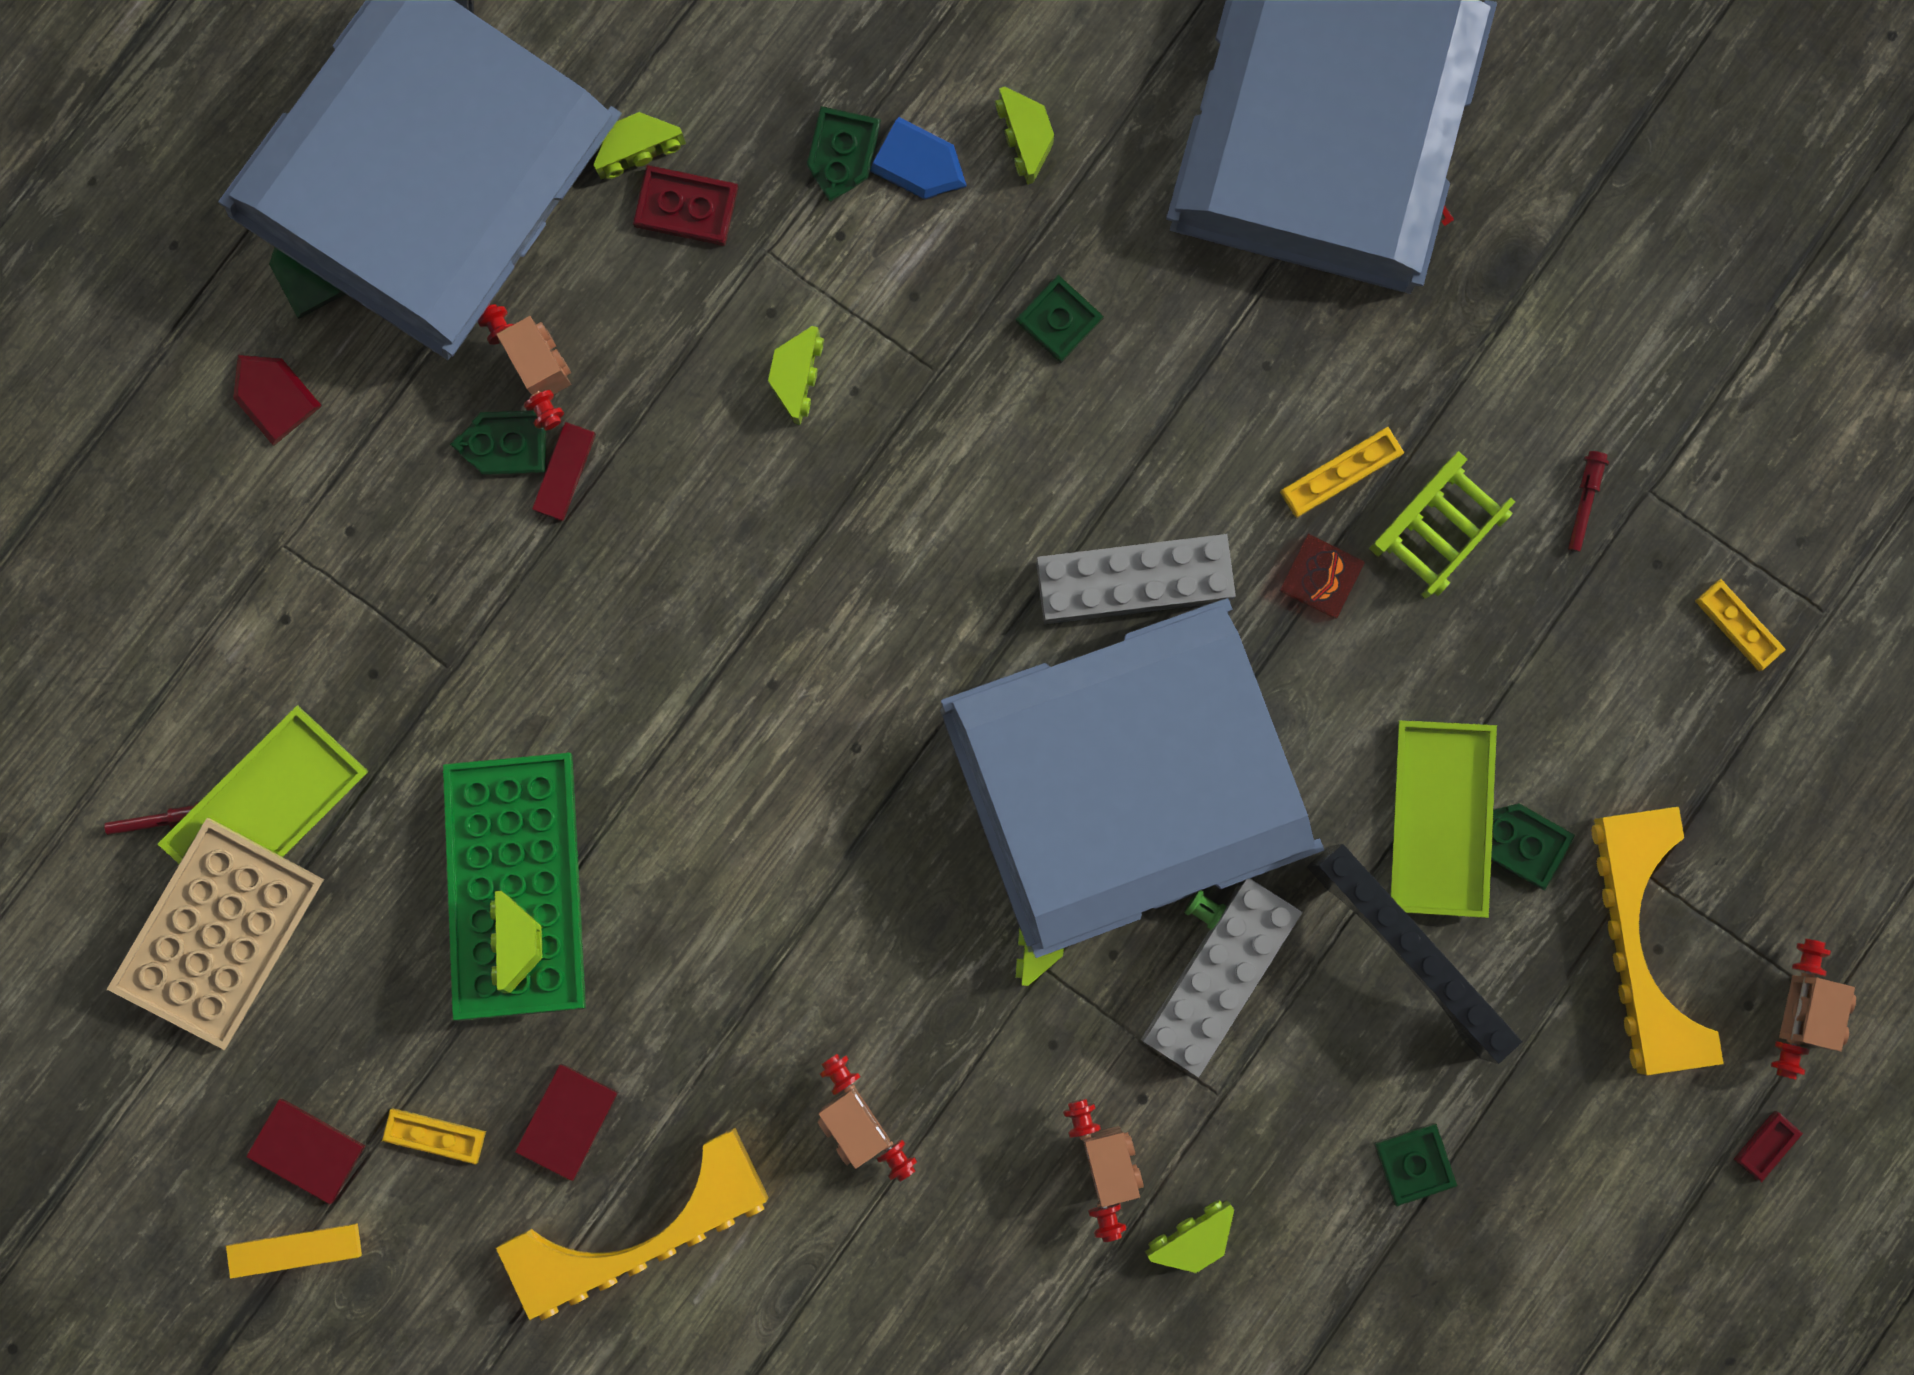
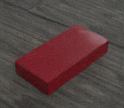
[1733,1111,1803,1182]

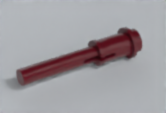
[1568,451,1609,552]
[104,801,200,835]

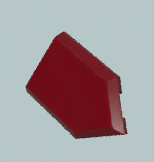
[233,355,322,446]

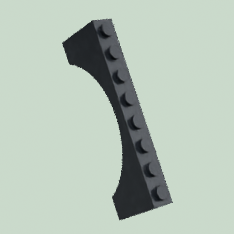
[1307,844,1523,1064]

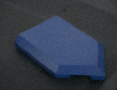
[870,117,967,199]

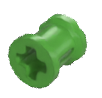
[1184,890,1227,930]

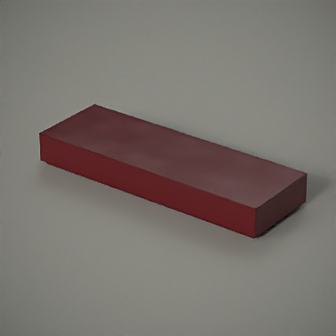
[532,422,596,521]

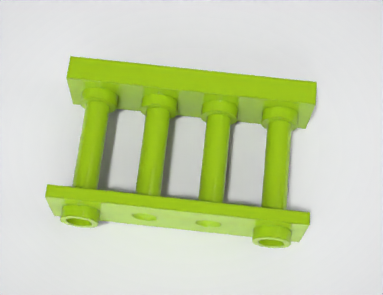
[1369,451,1515,599]

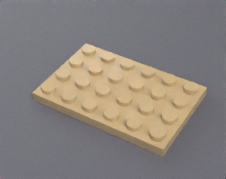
[107,818,324,1050]

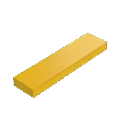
[1280,427,1404,518]
[226,1223,362,1279]

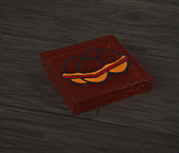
[1279,534,1365,619]

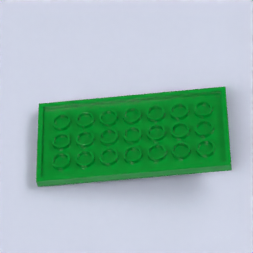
[443,753,586,1021]

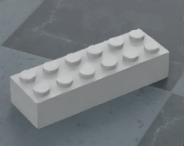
[1036,534,1236,624]
[1141,878,1303,1077]

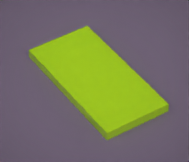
[157,705,368,865]
[1391,720,1497,918]

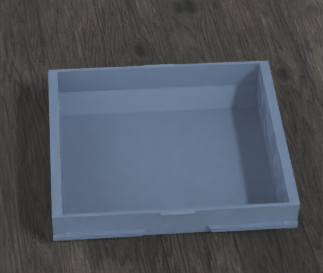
[218,0,622,360]
[1166,0,1497,294]
[940,598,1324,958]

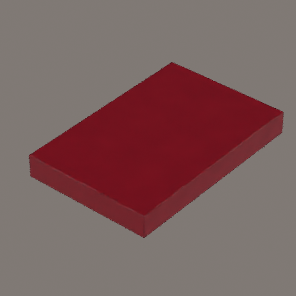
[633,165,738,246]
[515,1063,619,1181]
[246,1098,365,1204]

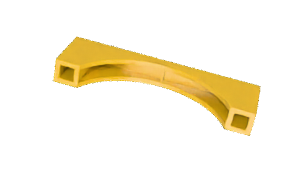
[1591,807,1724,1075]
[496,1128,769,1321]

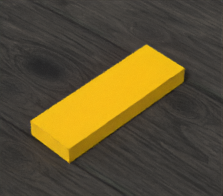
[1695,579,1786,671]
[382,1108,486,1164]

